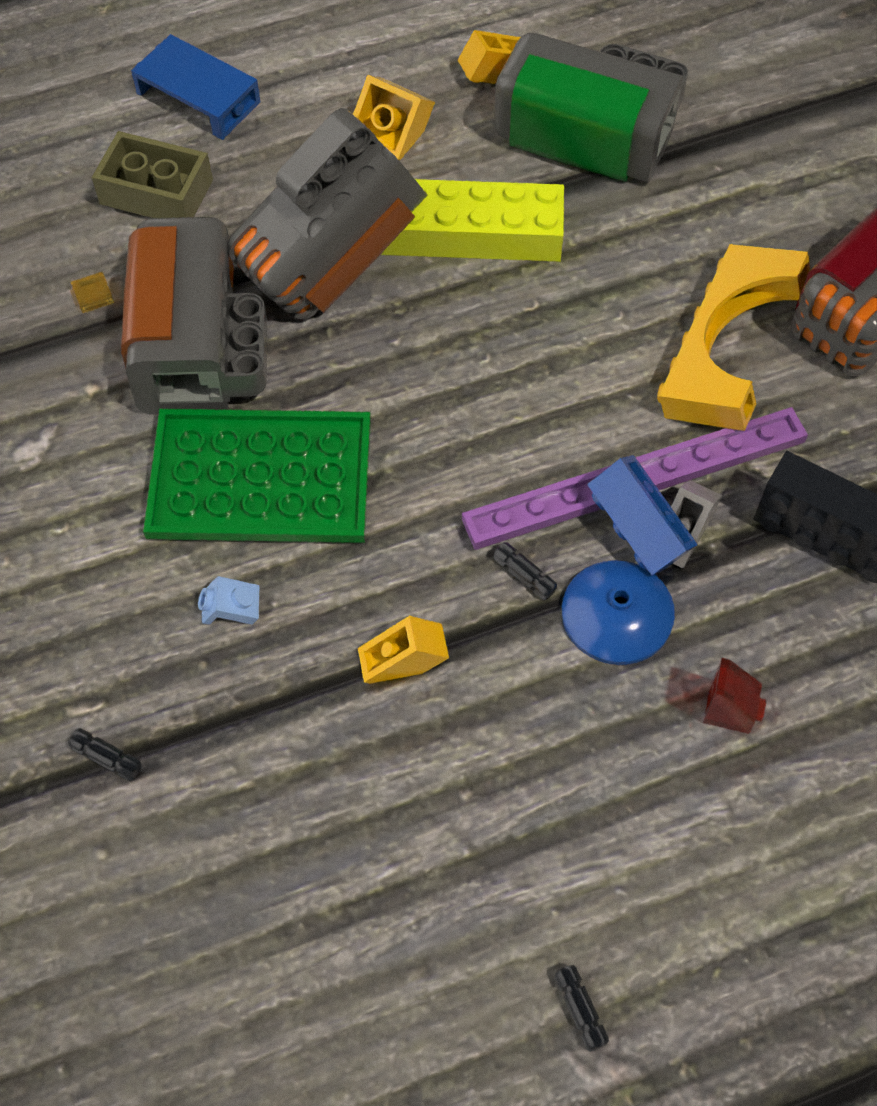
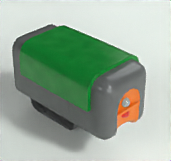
[494,33,688,183]

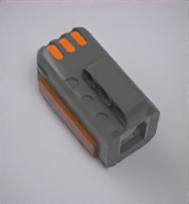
[227,108,428,320]

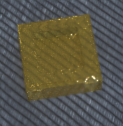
[71,271,114,313]

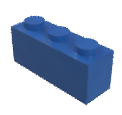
[587,455,698,576]

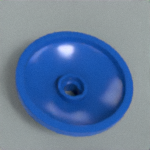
[562,560,675,665]

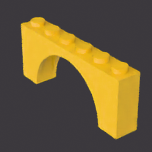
[657,244,810,431]

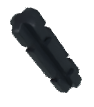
[494,542,557,600]
[68,728,142,781]
[555,965,609,1052]

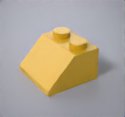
[353,75,435,160]

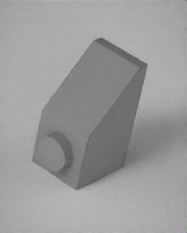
[671,480,722,568]

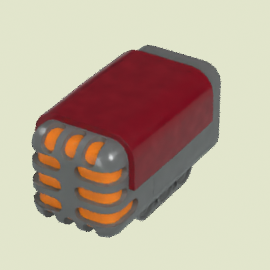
[791,208,877,376]

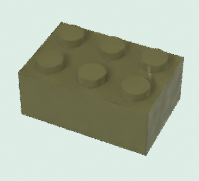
[91,131,213,218]

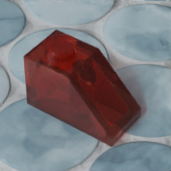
[703,658,766,734]

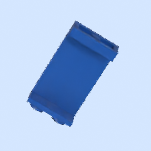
[131,34,261,140]

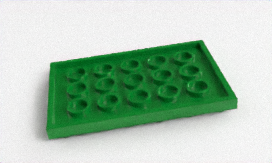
[143,409,371,543]

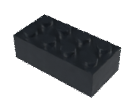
[753,450,877,583]

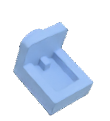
[198,576,260,625]

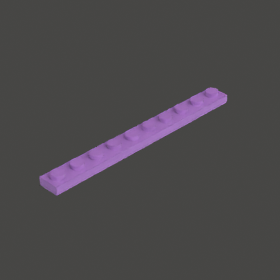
[462,407,808,550]

